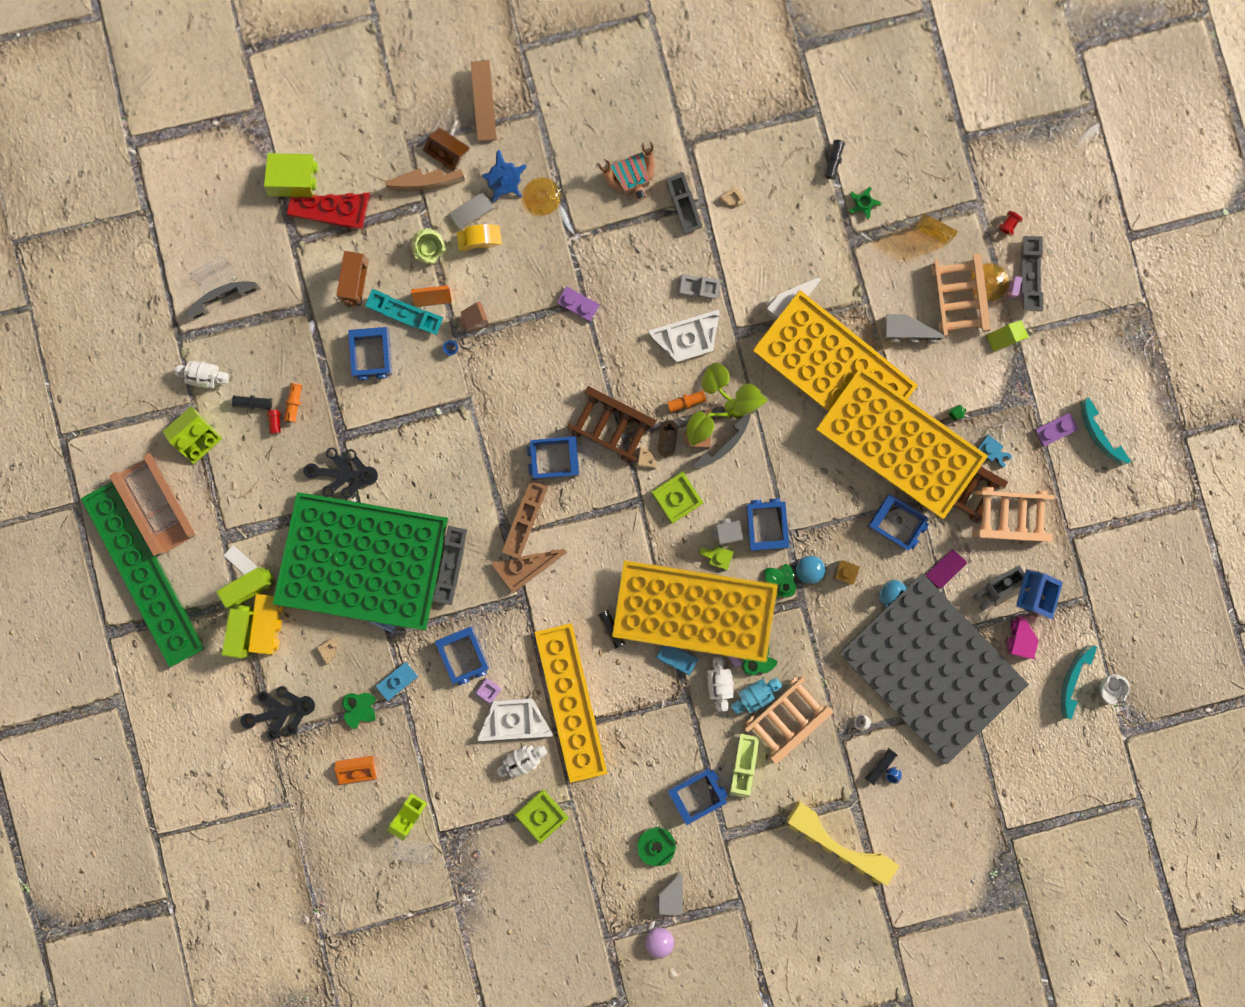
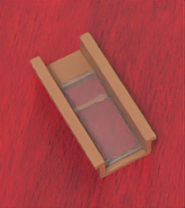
[109,453,196,556]

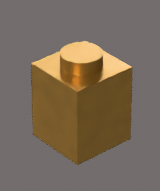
[833,560,860,585]

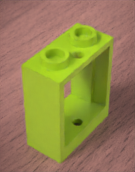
[216,567,274,608]
[222,605,254,658]

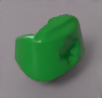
[948,404,966,421]

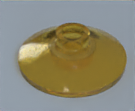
[523,177,561,215]
[970,263,1009,301]

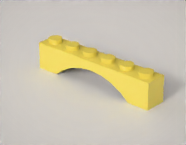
[786,801,899,886]

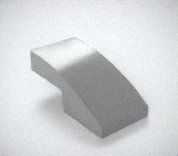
[450,193,494,230]
[678,274,721,299]

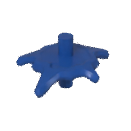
[481,150,527,202]

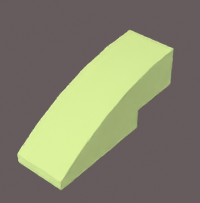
[729,734,759,798]

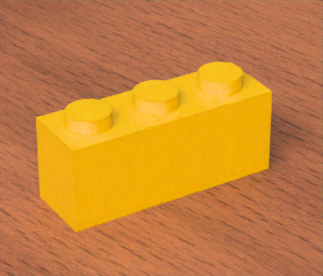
[248,594,285,654]

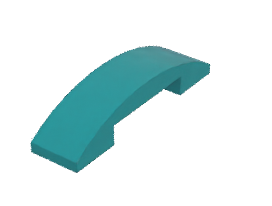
[365,289,443,336]
[1081,397,1132,465]
[1061,645,1097,720]

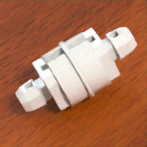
[174,361,229,389]
[707,657,734,712]
[497,745,547,778]

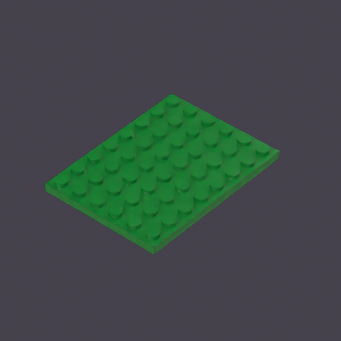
[273,492,449,632]

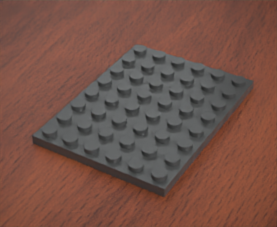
[839,573,1029,765]

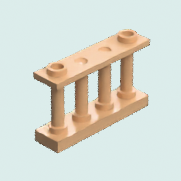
[931,253,991,338]
[972,487,1055,542]
[744,676,834,764]

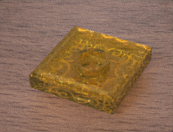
[914,214,958,245]

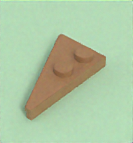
[491,549,567,593]

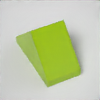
[986,320,1029,352]

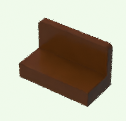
[423,128,470,171]

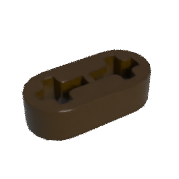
[658,421,678,457]

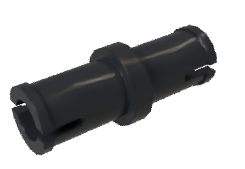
[824,139,845,180]
[232,395,273,410]
[598,609,626,649]
[864,748,898,786]

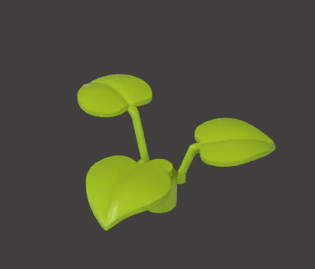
[686,362,767,446]

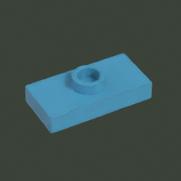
[655,645,698,676]
[376,662,419,701]

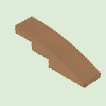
[471,60,497,141]
[385,168,466,191]
[502,480,549,559]

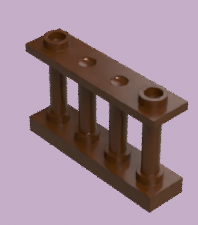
[567,386,657,464]
[953,466,1008,524]

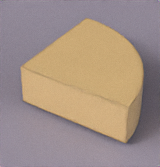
[720,187,746,207]
[637,447,656,469]
[316,638,336,664]

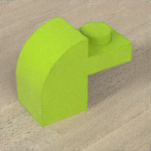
[387,793,428,841]

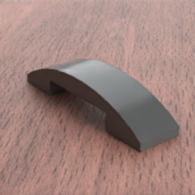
[1020,236,1043,312]
[186,281,261,321]
[692,414,750,469]
[433,526,467,605]

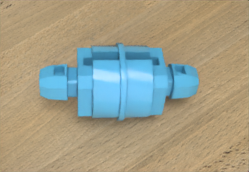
[731,678,782,714]

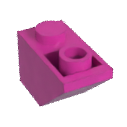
[1006,616,1039,659]

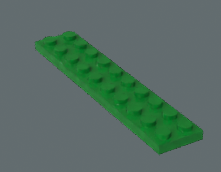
[81,482,205,668]

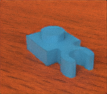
[978,435,1012,467]

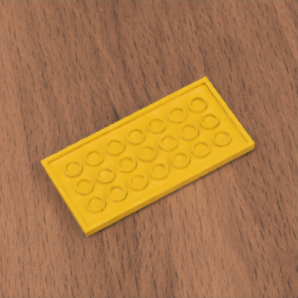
[752,290,918,412]
[816,367,988,519]
[612,560,778,662]

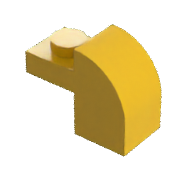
[456,224,502,252]

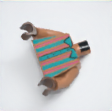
[597,141,655,201]

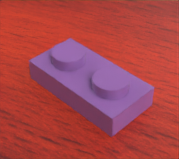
[557,286,600,322]
[1034,413,1079,447]

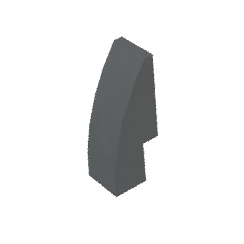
[664,171,702,234]

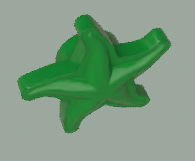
[849,187,882,220]

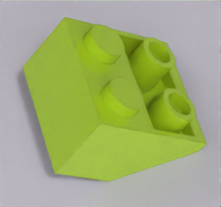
[163,406,222,464]

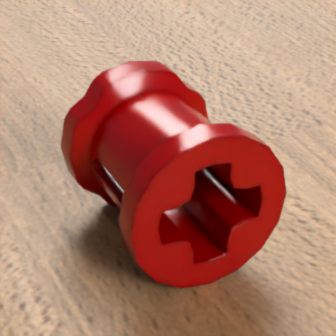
[998,210,1023,236]

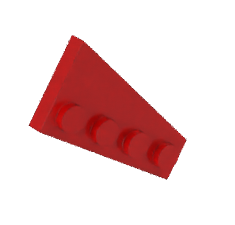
[287,192,370,230]

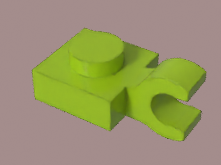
[698,546,734,570]

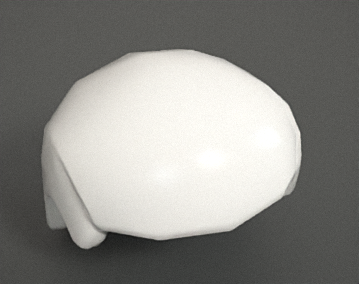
[1100,674,1130,705]

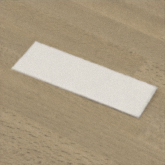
[224,545,257,574]

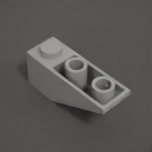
[884,314,944,344]

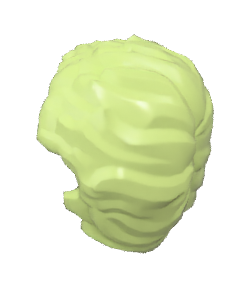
[411,228,446,264]

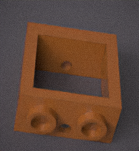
[336,251,369,308]

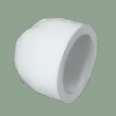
[854,714,871,730]

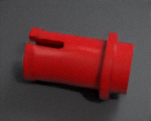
[266,410,282,434]

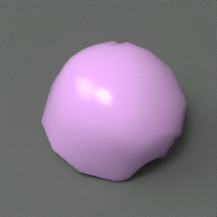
[644,928,674,958]

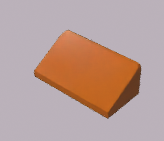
[411,285,452,307]
[334,756,377,785]

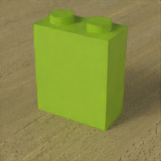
[264,153,319,197]

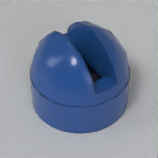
[443,340,459,356]
[885,767,902,784]

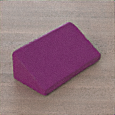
[925,549,968,589]

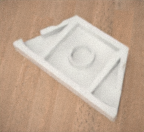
[649,309,720,363]
[478,698,553,741]

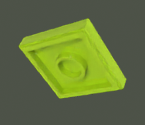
[651,472,704,524]
[515,789,569,844]

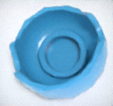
[796,556,826,585]
[879,579,907,607]

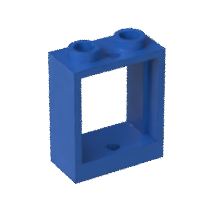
[348,327,393,381]
[527,436,579,480]
[867,494,929,551]
[746,498,789,551]
[1016,569,1063,619]
[435,626,490,686]
[667,767,728,826]

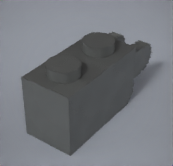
[973,565,1028,610]

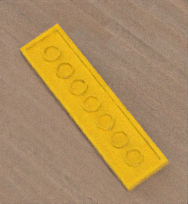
[535,623,608,783]

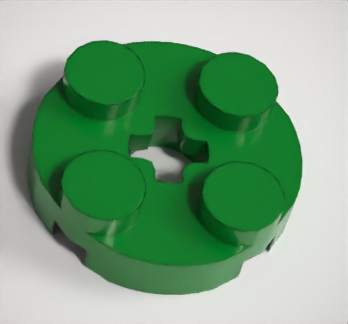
[637,826,676,866]

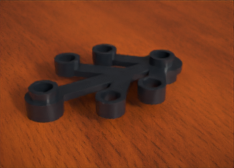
[304,447,378,499]
[240,686,315,740]

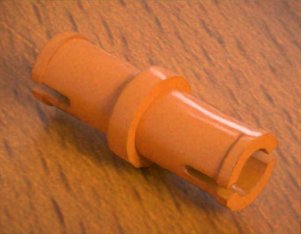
[284,383,302,423]
[667,390,707,413]

